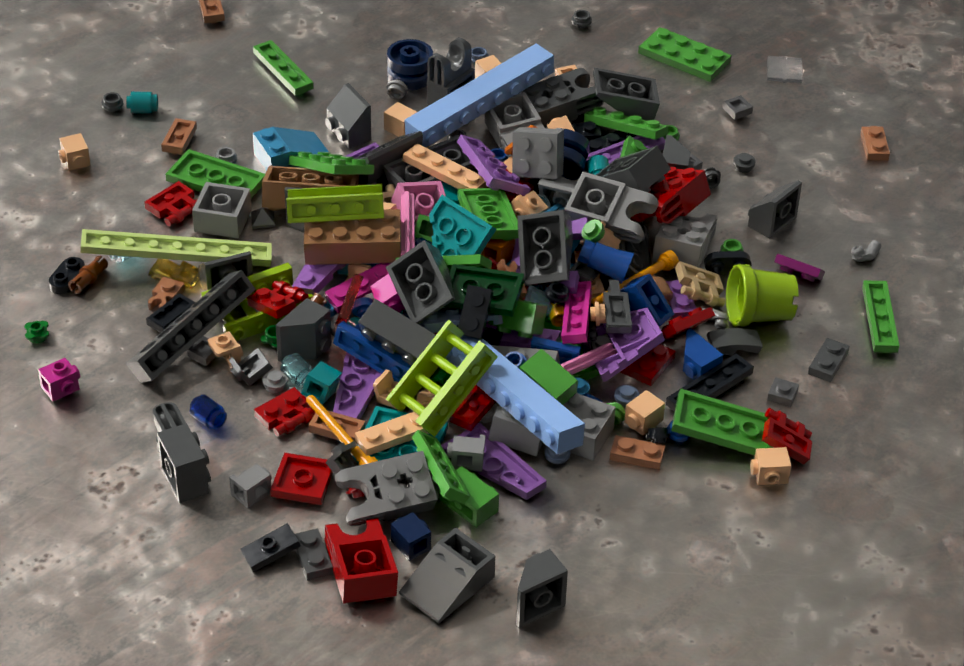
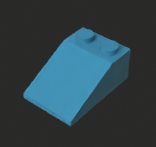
[253,127,329,171]

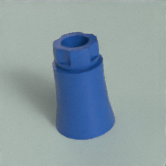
[577,239,634,284]

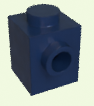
[391,512,431,561]

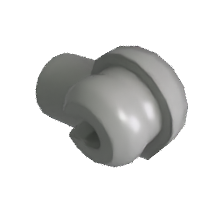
[702,308,729,329]

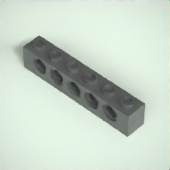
[126,270,256,383]

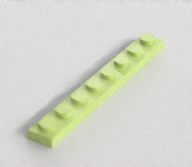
[80,229,272,267]

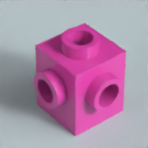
[38,358,81,401]

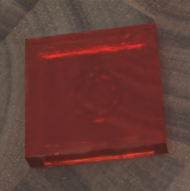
[333,274,364,333]

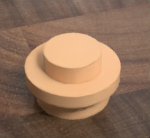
[590,302,606,326]

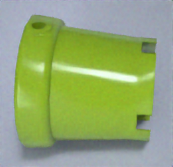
[726,264,799,327]

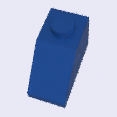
[620,274,675,327]
[683,328,723,380]

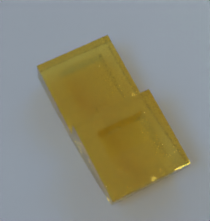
[148,259,200,289]

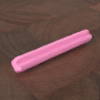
[401,191,415,256]
[561,343,616,375]

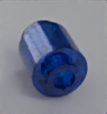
[189,394,227,429]

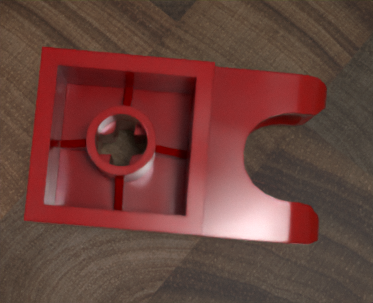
[630,167,711,224]
[324,518,398,604]

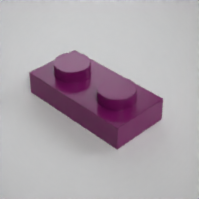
[774,253,825,282]

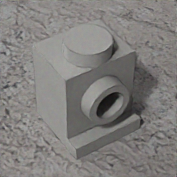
[447,434,486,472]
[229,464,272,508]

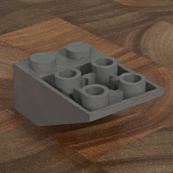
[399,527,496,623]

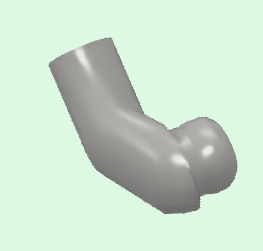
[851,240,881,262]

